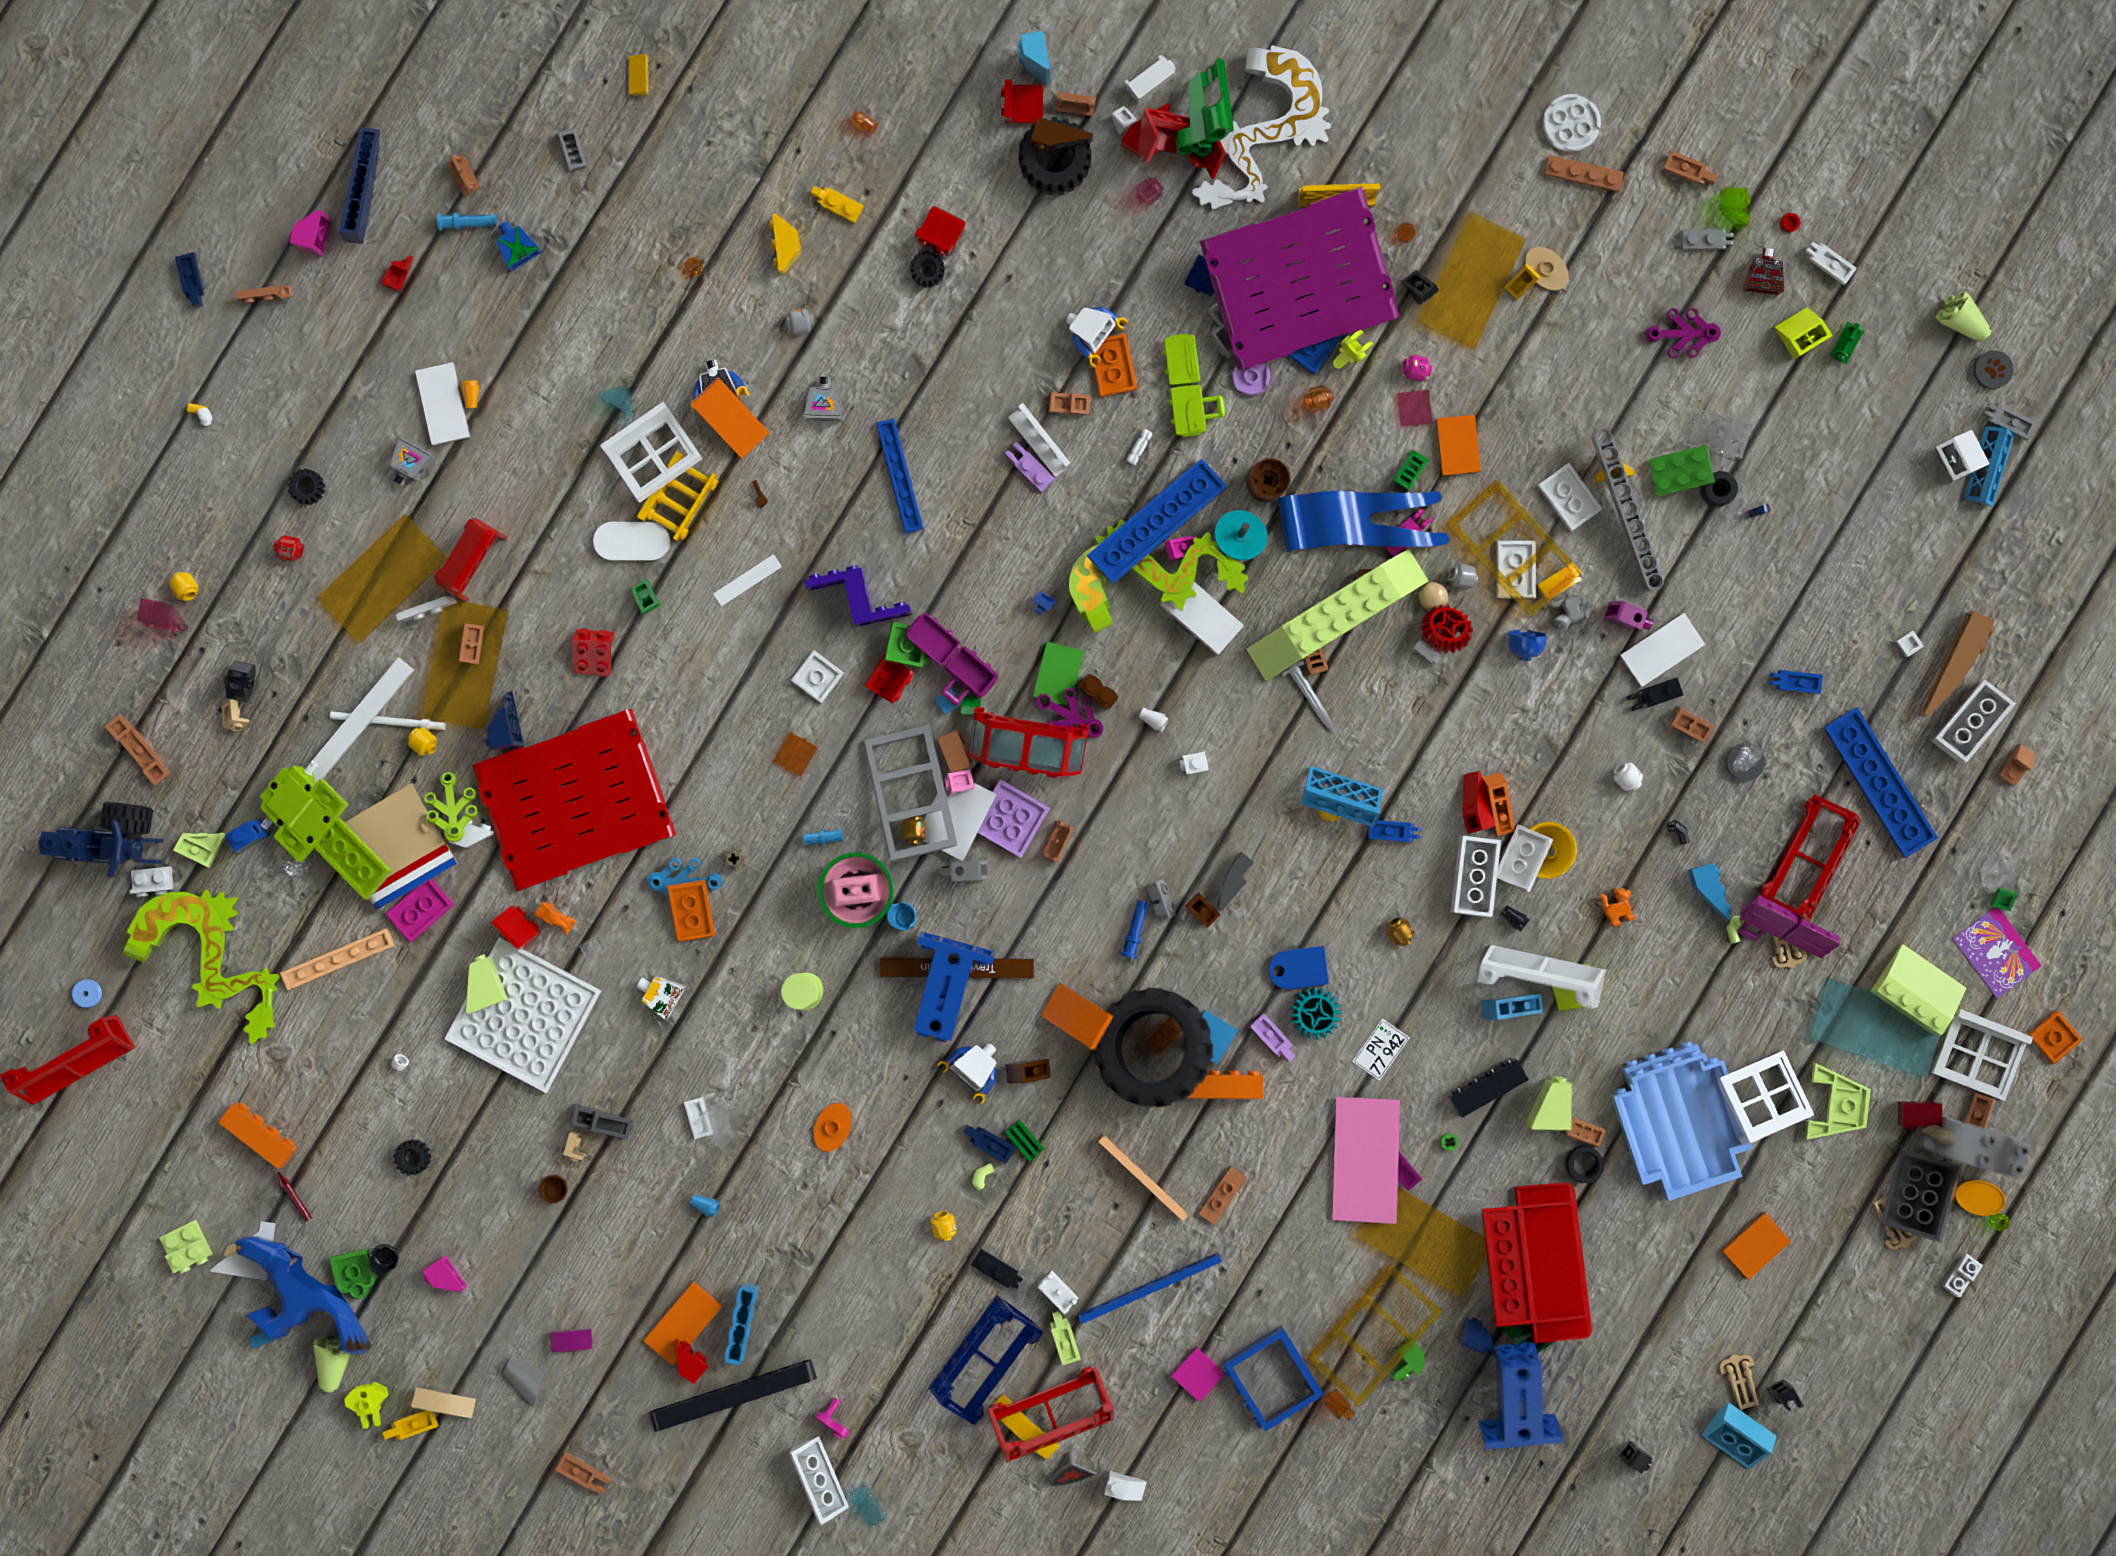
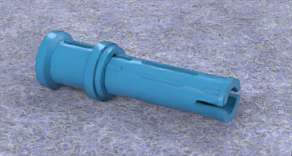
[437,213,497,230]

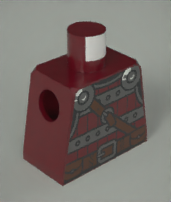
[1743,248,1784,296]

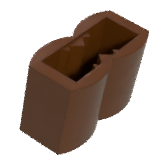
[1080,674,1118,710]

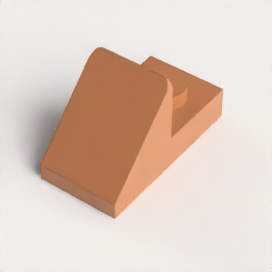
[1997,744,2036,786]

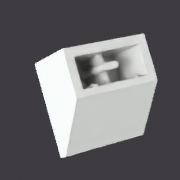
[1936,430,1989,482]

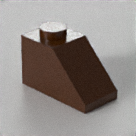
[1005,1059,1051,1083]

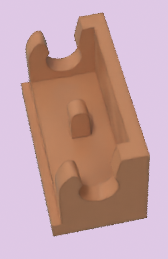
[457,623,484,664]
[1671,706,1715,743]
[938,730,974,773]
[1041,820,1074,863]

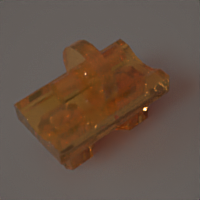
[1323,1389,1355,1421]

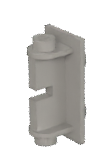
[1147,879,1176,920]

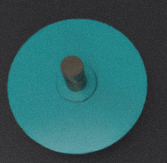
[1214,510,1268,561]

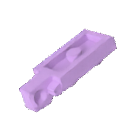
[1250,1013,1295,1061]

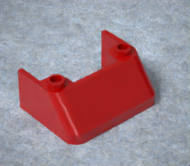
[1138,108,1226,179]
[434,518,507,602]

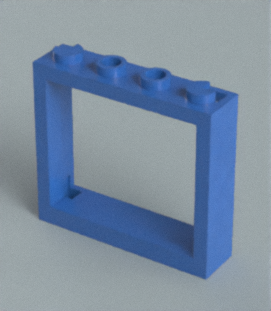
[1223,1326,1324,1432]

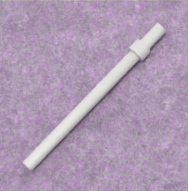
[330,712,446,731]

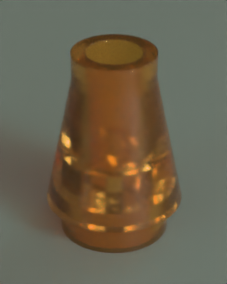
[849,110,879,134]

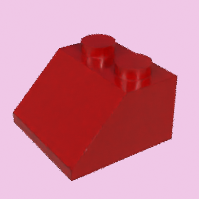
[491,905,542,950]

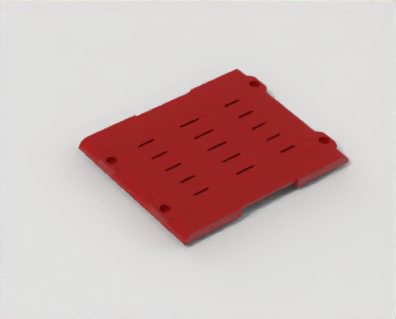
[471,709,677,892]

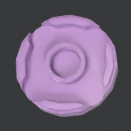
[1232,363,1271,396]

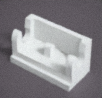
[1038,1270,1078,1314]

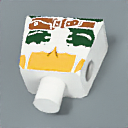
[636,976,686,1020]

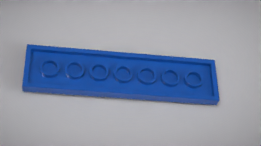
[1087,458,1227,585]
[1823,707,1938,858]

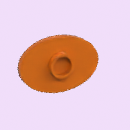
[814,1102,852,1152]

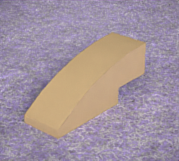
[411,1387,477,1418]

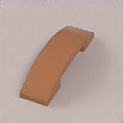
[105,714,170,786]

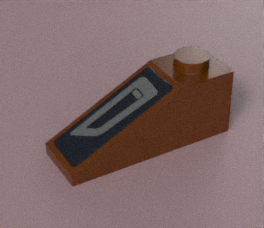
[1031,118,1093,151]

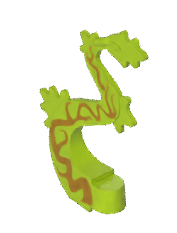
[1069,519,1248,634]
[123,890,281,1044]

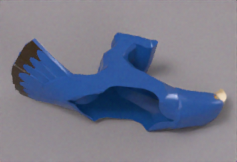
[224,1236,372,1354]

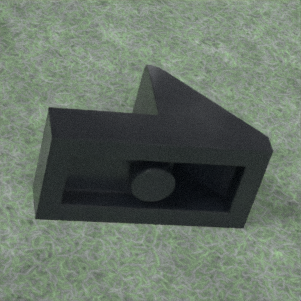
[1402,270,1439,304]

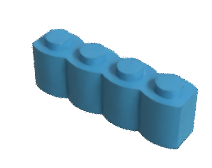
[725,1283,759,1365]

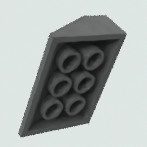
[1881,1150,1962,1243]

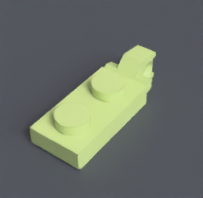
[1051,1309,1081,1365]

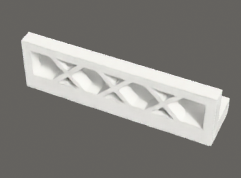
[1008,403,1070,478]

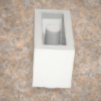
[1104,1471,1147,1501]

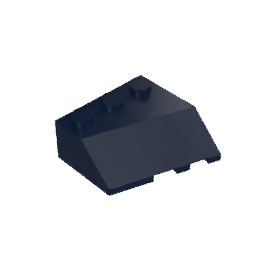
[485,690,524,751]

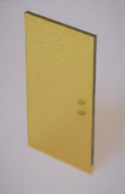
[1418,211,1526,350]
[317,514,448,643]
[421,600,509,730]
[1356,1187,1487,1298]

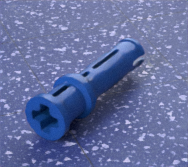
[1120,900,1149,959]

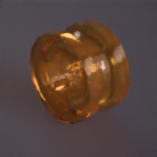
[685,257,703,276]

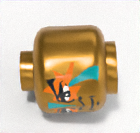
[901,817,926,845]

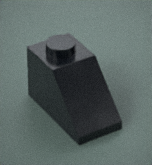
[1619,1441,1653,1474]

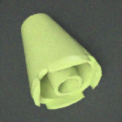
[313,1335,351,1392]

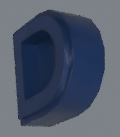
[1748,504,1771,518]

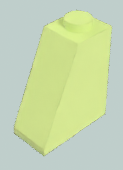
[466,954,507,1014]

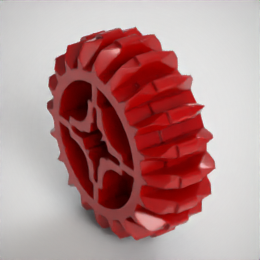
[1421,604,1473,654]

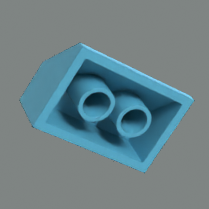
[1017,31,1050,85]
[1702,1403,1777,1469]

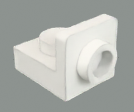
[1179,751,1209,775]

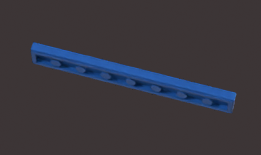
[1078,1252,1222,1324]

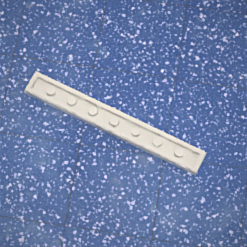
[312,658,414,782]

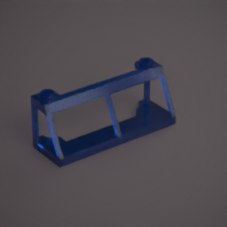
[928,1295,1044,1425]

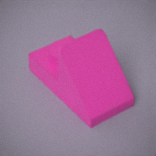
[1164,535,1195,562]

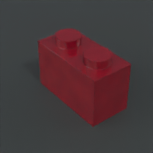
[1898,1101,1942,1130]

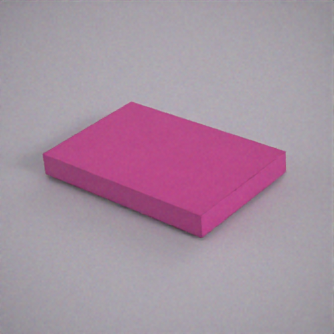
[385,879,455,943]

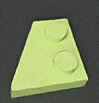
[173,833,226,868]

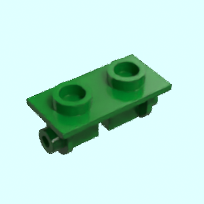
[1829,322,1864,364]

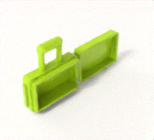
[1162,333,1226,437]

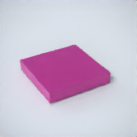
[1171,1347,1225,1402]

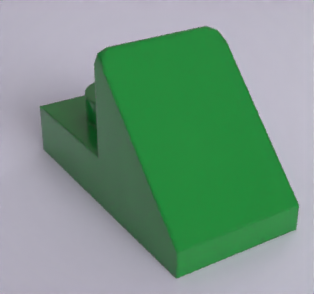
[630,579,662,615]

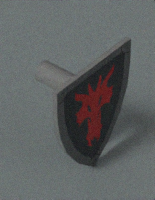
[1050,1451,1096,1486]

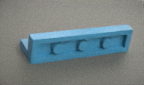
[1964,426,2015,507]

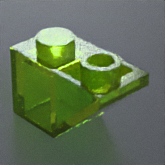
[1720,187,1751,230]

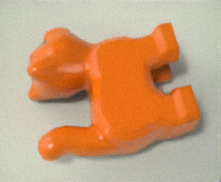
[1599,888,1636,928]
[534,902,576,935]

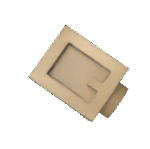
[222,699,249,731]
[563,1131,585,1162]

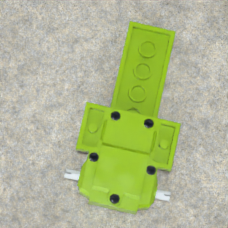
[260,761,392,900]

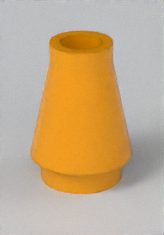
[460,381,480,408]

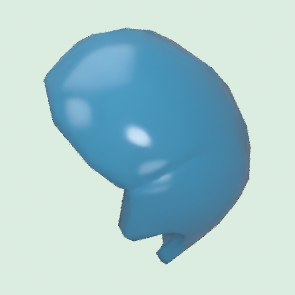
[887,902,917,931]

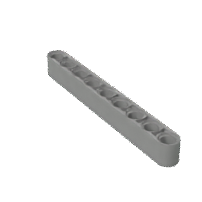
[1591,428,1663,590]

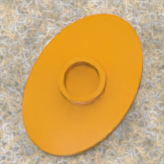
[1955,1180,2006,1216]

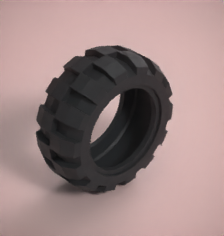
[1093,988,1213,1108]

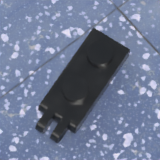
[971,1248,1023,1289]

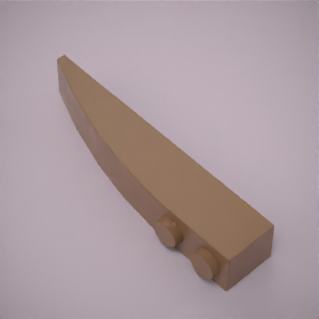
[1919,611,1995,717]

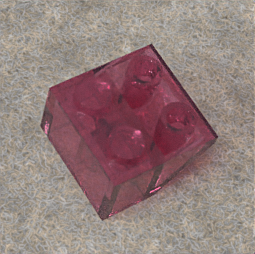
[137,598,188,633]

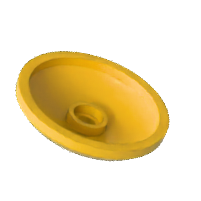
[1530,822,1577,879]

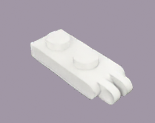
[1805,242,1857,285]

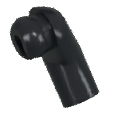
[1667,820,1690,845]

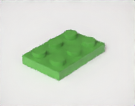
[1649,445,1715,497]

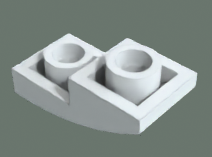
[1942,1254,1983,1298]

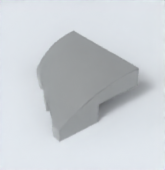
[505,1357,547,1406]

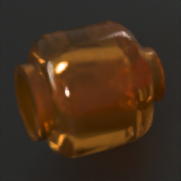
[1303,385,1333,412]

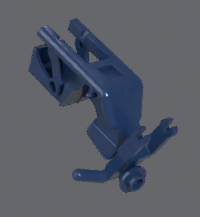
[38,820,163,878]

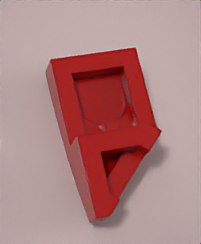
[381,256,414,293]

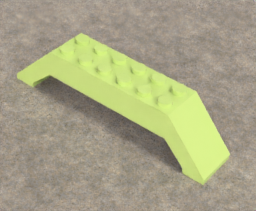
[1246,549,1428,681]

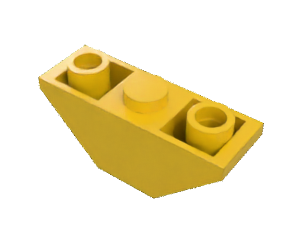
[770,214,801,275]

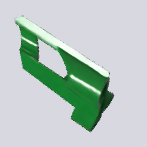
[1175,58,1234,157]

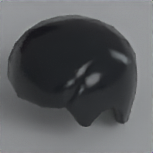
[368,1244,399,1275]

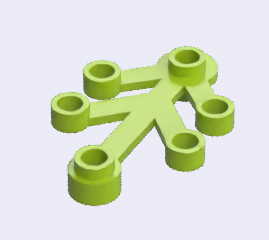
[424,772,478,842]

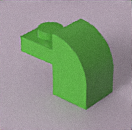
[1391,1336,1425,1382]

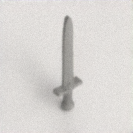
[1281,660,1334,731]

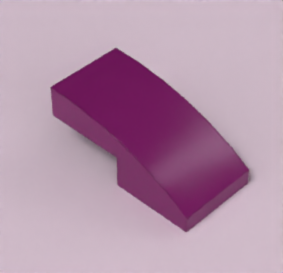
[550,1328,592,1352]

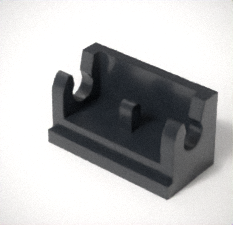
[1767,1379,1804,1411]

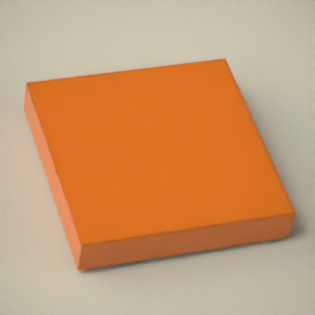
[2027,1010,2083,1064]

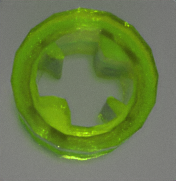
[1989,1213,2010,1231]

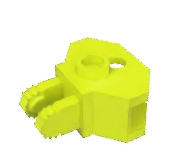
[1333,330,1374,369]
[344,1382,388,1429]

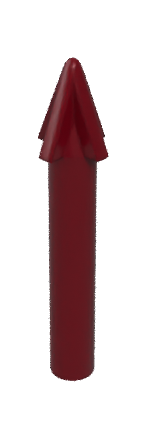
[277,1172,312,1222]

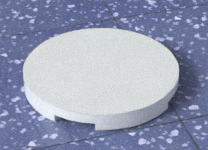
[1543,94,1601,152]

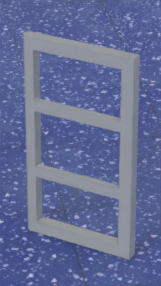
[863,724,958,862]

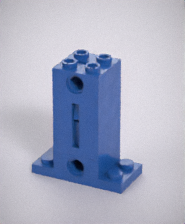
[913,931,995,1042]
[1478,1343,1563,1450]

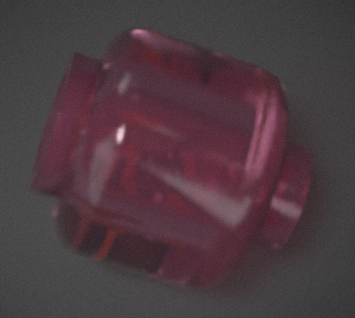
[1135,177,1164,206]

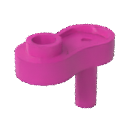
[814,1398,850,1440]

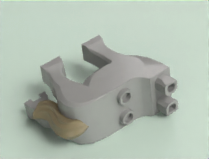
[1915,1117,2032,1179]

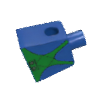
[496,221,542,271]
[225,819,270,854]

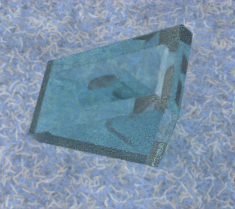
[598,385,635,418]

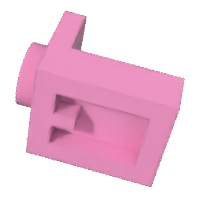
[943,769,975,796]

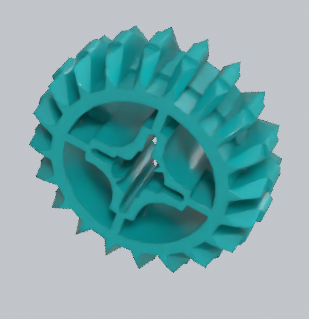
[1290,987,1342,1040]

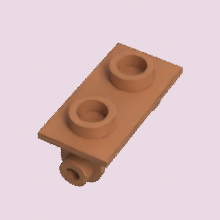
[1056,92,1096,116]
[447,154,481,197]

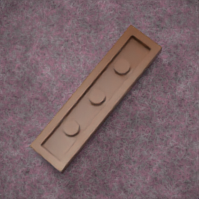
[1544,155,1624,192]

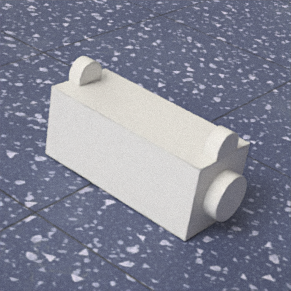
[1124,54,1176,104]

